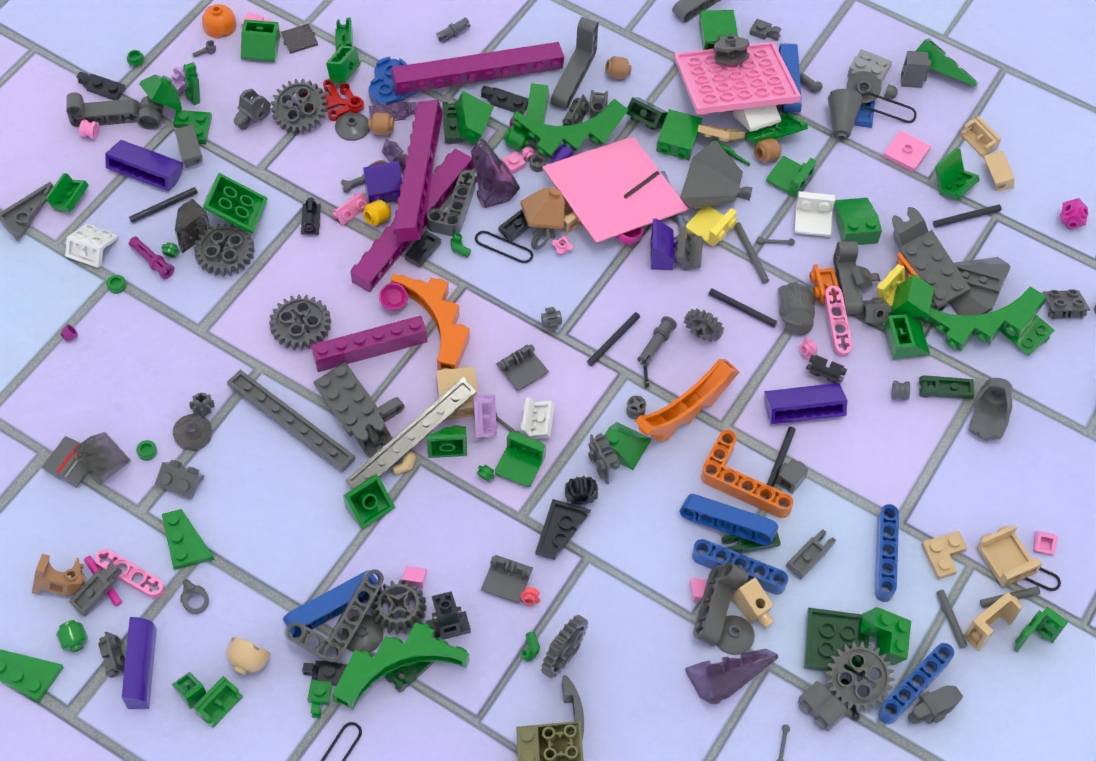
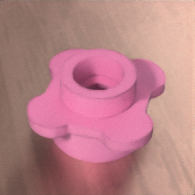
[552,236,573,255]
[799,338,817,360]

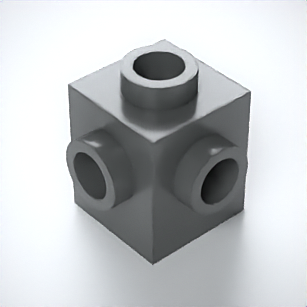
[862,297,891,325]

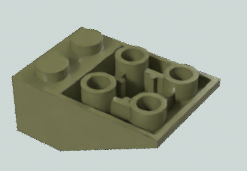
[516,721,584,761]

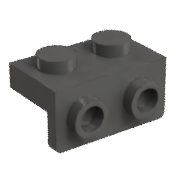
[675,227,703,270]
[155,460,205,499]

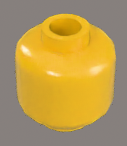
[363,200,391,226]

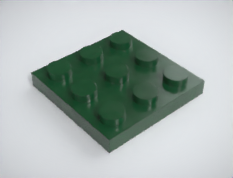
[804,607,869,676]

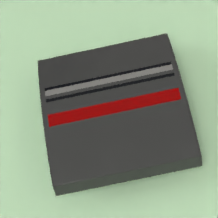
[42,436,100,487]

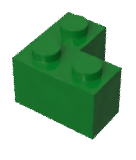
[860,607,911,665]

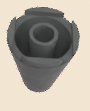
[828,89,863,140]

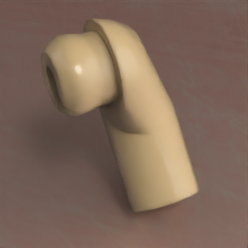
[392,451,416,475]

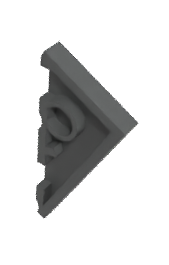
[0,182,53,241]

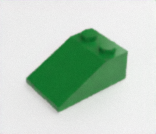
[833,198,882,245]

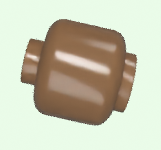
[605,56,632,80]
[368,113,394,136]
[754,138,781,163]

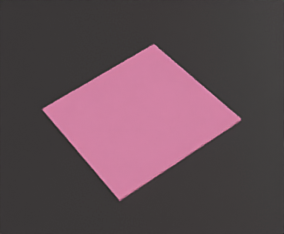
[542,136,689,243]

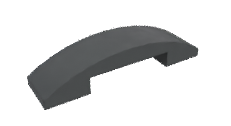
[562,675,584,742]

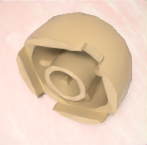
[227,637,271,675]

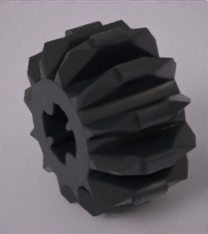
[565,475,598,506]

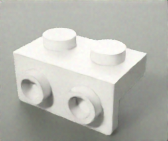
[520,397,555,440]

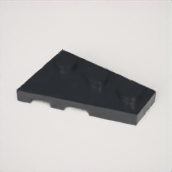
[535,499,591,560]

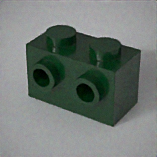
[626,97,668,130]

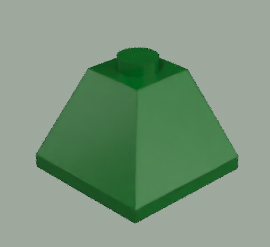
[139,74,182,112]
[605,422,651,470]
[427,425,467,458]

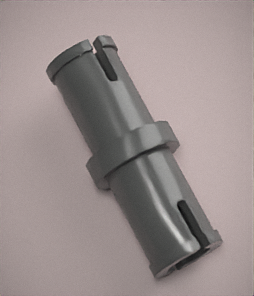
[436,17,471,43]

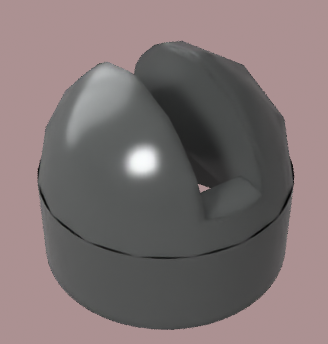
[884,84,898,99]

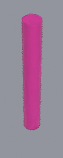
[84,556,122,607]

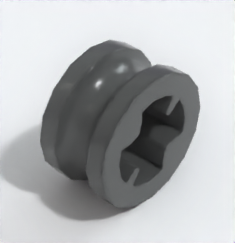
[530,154,546,172]

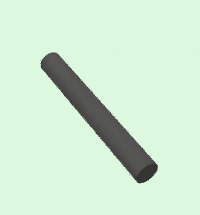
[980,586,1040,608]
[936,590,968,649]

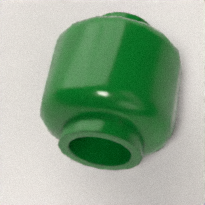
[503,125,530,151]
[56,620,88,653]

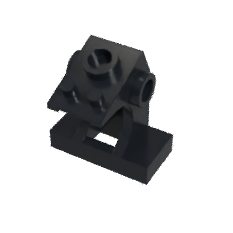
[425,591,471,640]

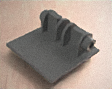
[1042,289,1090,319]
[496,344,549,391]
[588,433,620,484]
[481,555,533,603]

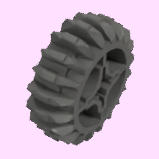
[371,579,427,635]

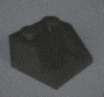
[175,199,211,253]
[73,432,131,485]

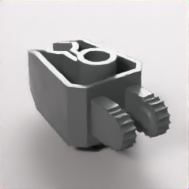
[908,685,963,724]

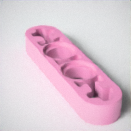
[824,285,852,356]
[95,549,165,599]

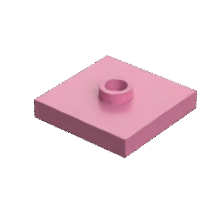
[883,130,931,173]

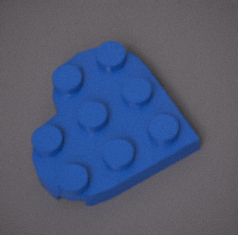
[368,57,420,108]

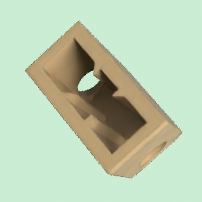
[731,578,775,629]

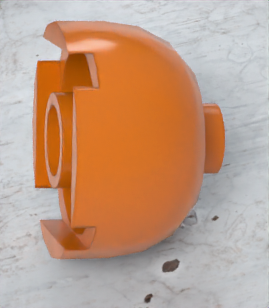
[202,4,237,39]

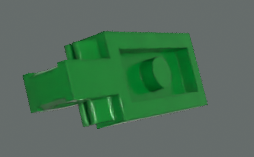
[183,62,200,105]

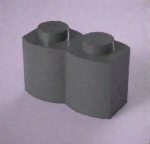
[798,681,848,732]

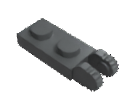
[786,529,836,579]

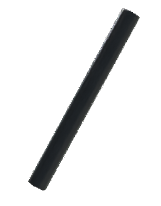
[129,187,198,223]
[933,204,1002,228]
[708,288,778,328]
[587,312,640,366]
[766,426,796,488]

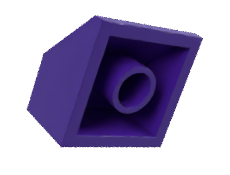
[363,161,403,204]
[650,218,677,270]

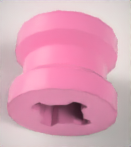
[79,120,100,139]

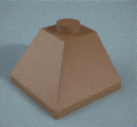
[520,188,565,229]

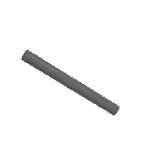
[734,222,769,284]

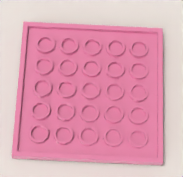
[674,42,801,115]

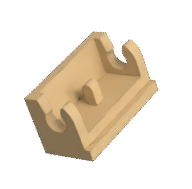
[960,116,1001,158]
[984,151,1015,191]

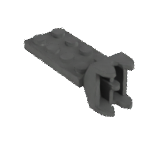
[892,207,971,309]
[313,362,393,458]

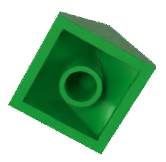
[891,274,935,317]
[343,474,396,529]

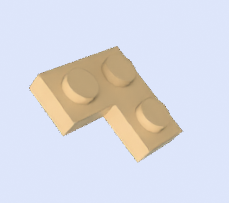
[698,124,746,142]
[921,531,967,580]

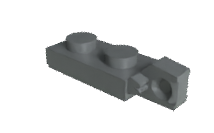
[69,563,122,616]

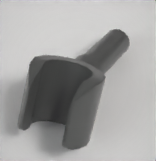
[192,40,216,57]

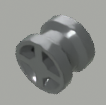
[891,380,910,401]
[626,395,646,420]

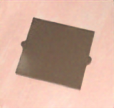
[281,23,318,54]

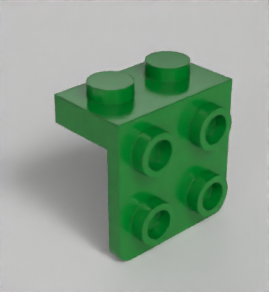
[935,148,980,200]
[495,431,546,487]

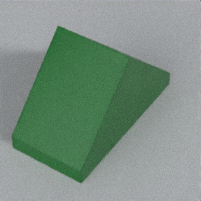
[172,672,206,710]

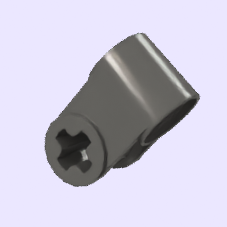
[589,90,608,119]

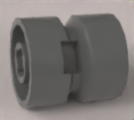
[137,96,164,130]

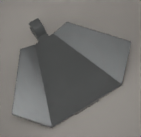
[680,140,753,209]
[949,257,1011,316]

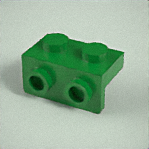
[45,173,89,212]

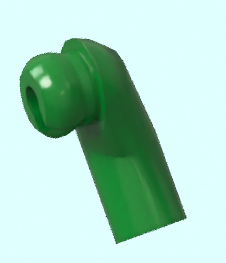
[450,233,471,258]
[521,631,540,661]

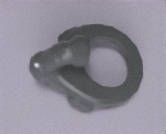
[531,227,555,250]
[180,579,209,614]

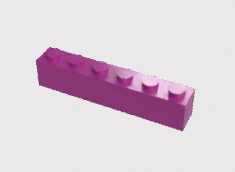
[311,315,428,372]

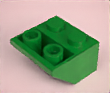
[241,19,281,62]
[884,314,930,360]

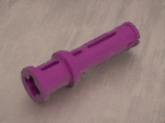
[128,236,175,279]

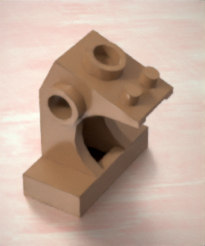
[32,554,85,596]

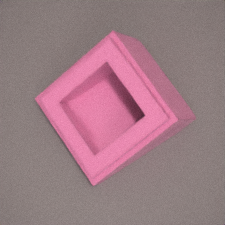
[1033,531,1058,555]
[402,566,427,589]
[689,578,707,602]

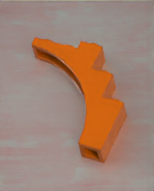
[391,274,470,370]
[635,359,740,441]

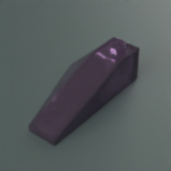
[471,138,520,208]
[685,649,778,704]

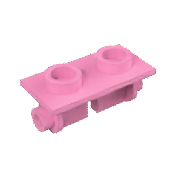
[332,191,368,226]

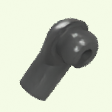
[800,73,823,93]

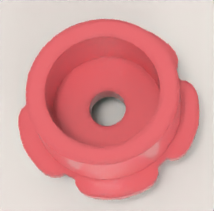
[520,587,540,606]

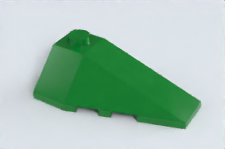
[916,38,979,86]

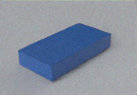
[854,101,875,128]

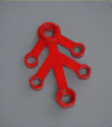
[301,79,364,121]

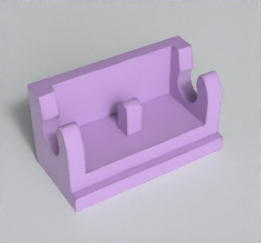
[473,394,497,438]

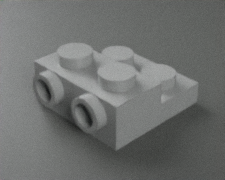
[847,49,892,84]

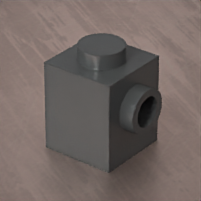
[776,458,809,494]

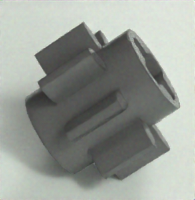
[541,307,562,331]
[189,392,215,417]

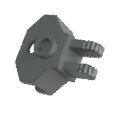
[714,34,750,65]
[234,88,271,130]

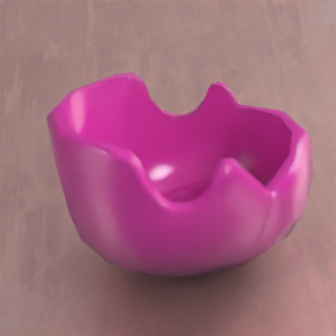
[616,227,644,245]
[379,283,408,311]

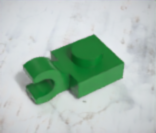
[307,680,333,718]

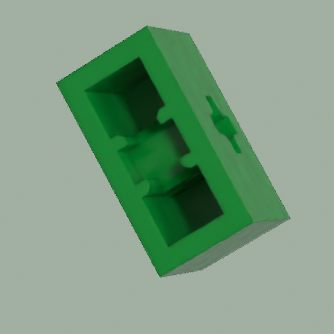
[326,46,360,83]

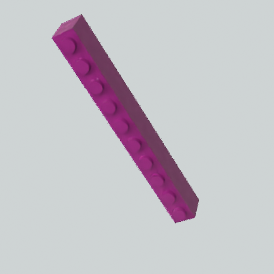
[391,42,564,94]
[392,100,443,242]
[350,149,473,292]

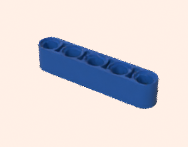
[779,43,802,112]
[679,494,779,546]
[875,504,899,602]
[692,539,788,595]
[283,570,382,638]
[878,643,954,724]

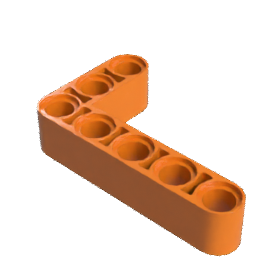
[701,430,794,518]

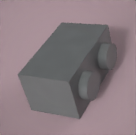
[901,51,931,88]

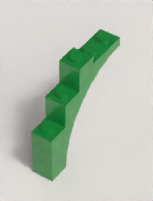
[511,99,628,157]
[919,286,1046,351]
[332,622,470,710]

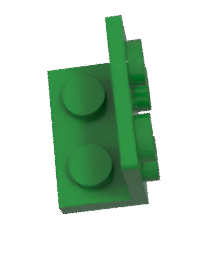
[766,156,817,197]
[1014,606,1068,652]

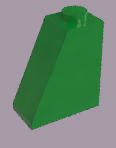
[526,83,550,124]
[456,91,494,146]

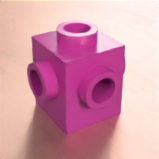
[1060,198,1088,229]

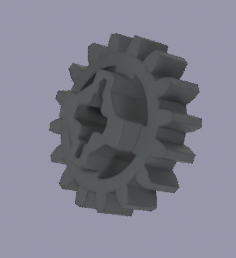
[684,308,724,342]

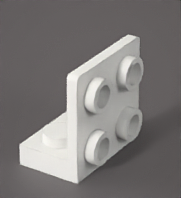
[795,191,835,237]
[65,224,118,268]

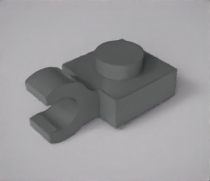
[750,19,781,40]
[852,265,881,288]

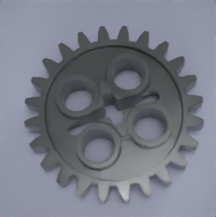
[270,78,328,134]
[194,223,255,277]
[269,294,331,351]
[541,614,589,678]
[825,642,895,711]

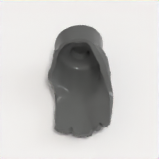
[778,282,815,335]
[969,378,1013,441]

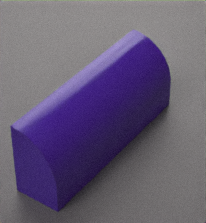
[105,140,183,192]
[764,383,848,424]
[122,617,157,709]

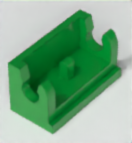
[335,17,353,51]
[193,676,243,728]

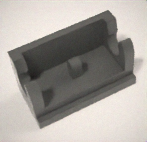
[174,124,203,168]

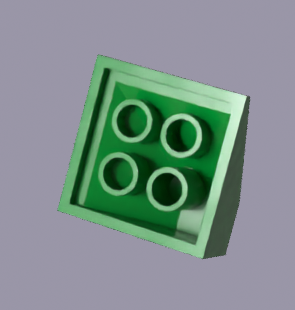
[203,173,268,234]

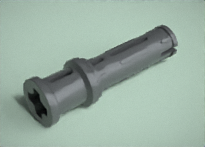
[637,316,677,366]

